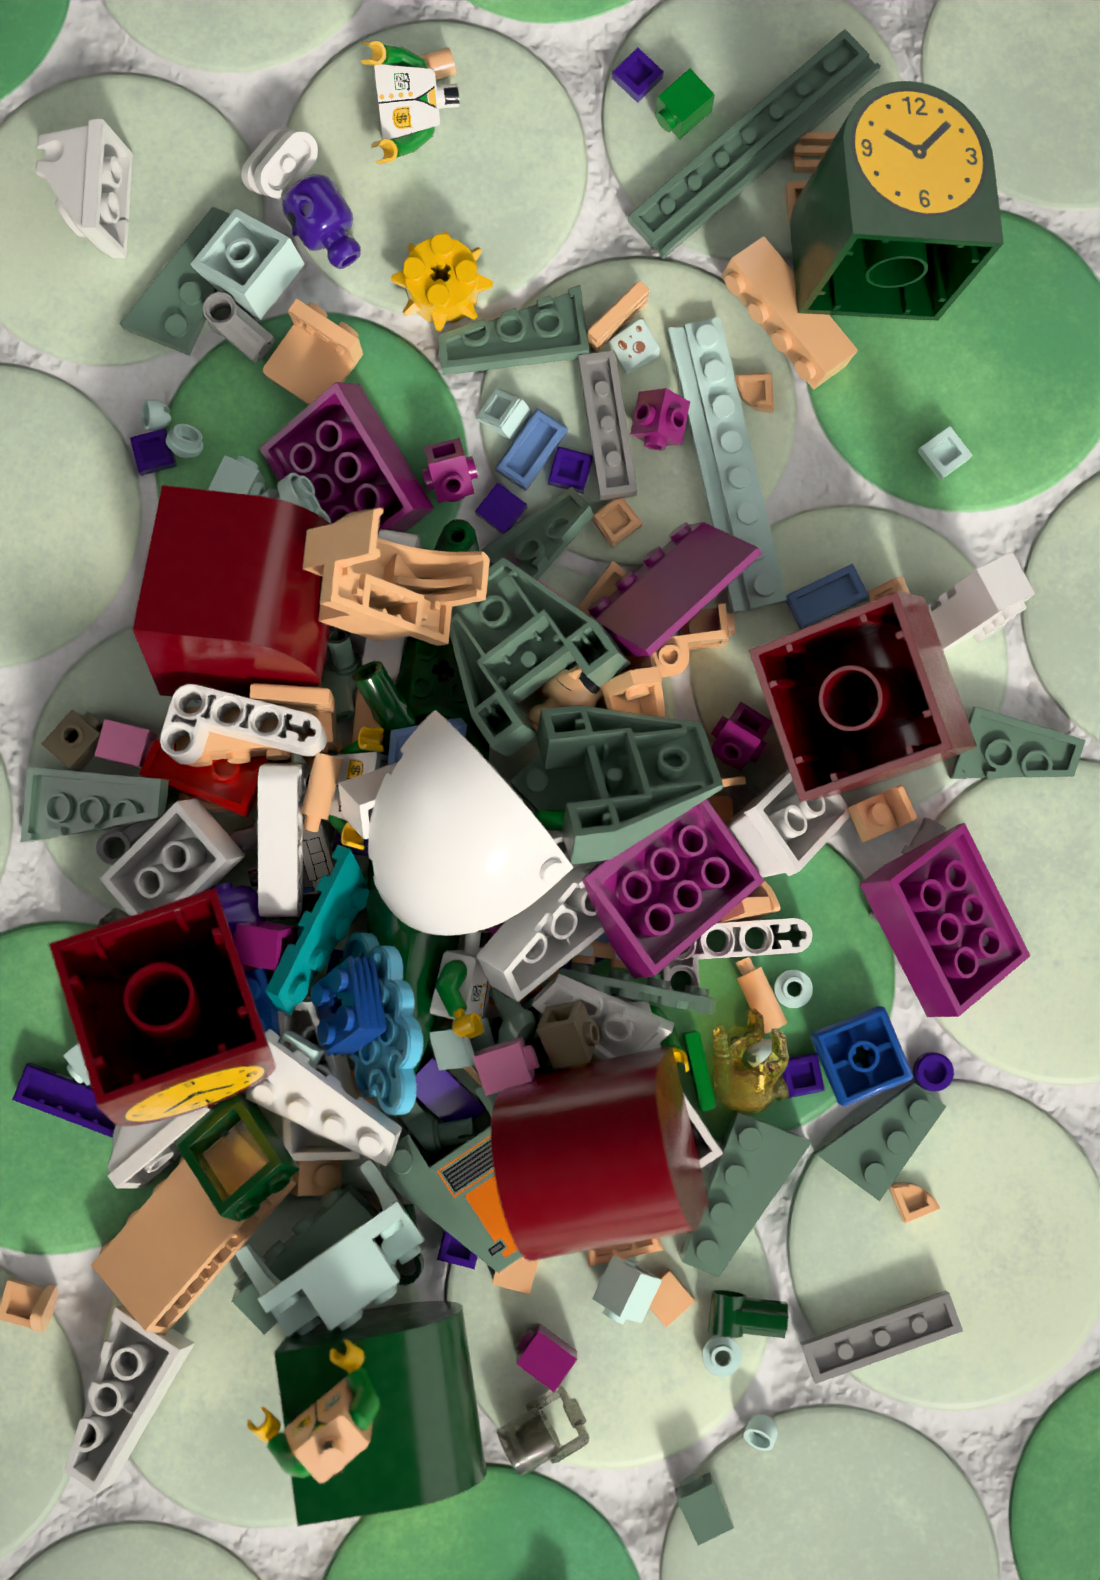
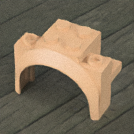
[303,508,490,646]

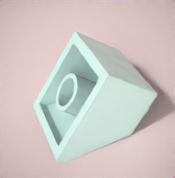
[191,208,305,320]

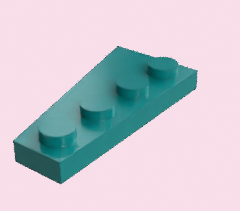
[265,845,369,1016]

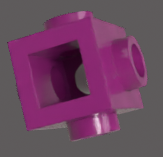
[630,388,690,451]
[422,437,478,503]
[711,701,773,771]

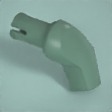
[321,628,362,723]
[489,987,537,1046]
[396,1097,477,1154]

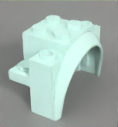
[234,1159,424,1337]

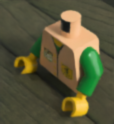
[247,1339,380,1483]

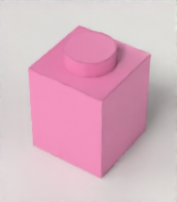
[94,719,157,769]
[473,1036,539,1096]

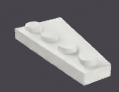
[245,1029,402,1166]

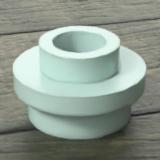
[166,424,203,458]
[774,970,813,1008]
[702,1336,742,1377]

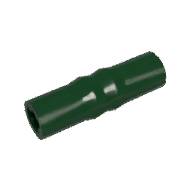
[352,661,417,742]

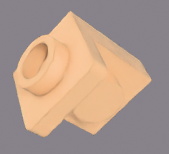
[679,603,735,650]
[601,666,662,714]
[847,785,917,843]

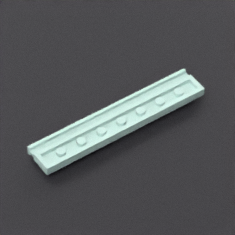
[668,316,787,614]

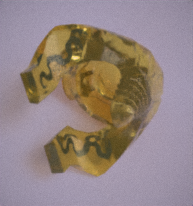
[712,1008,789,1113]

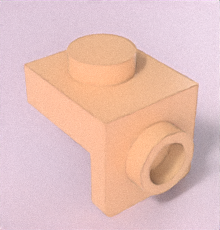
[289,1160,342,1196]

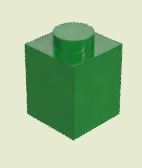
[655,68,715,140]

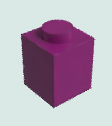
[233,921,297,970]
[515,1323,577,1392]

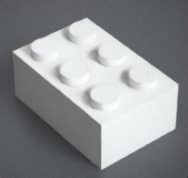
[100,798,246,916]

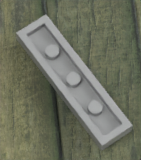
[578,351,638,501]
[800,1290,963,1384]

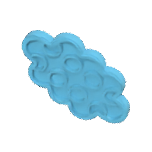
[343,932,423,1115]

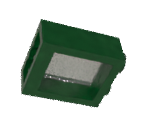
[174,1093,300,1222]

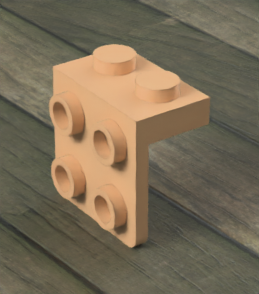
[263,298,363,405]

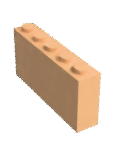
[91,1125,297,1334]

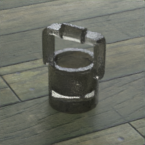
[497,1386,590,1477]

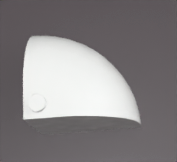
[368,710,573,936]

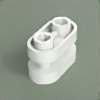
[241,127,318,198]

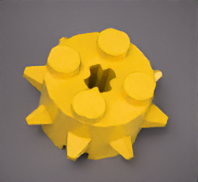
[391,232,493,331]

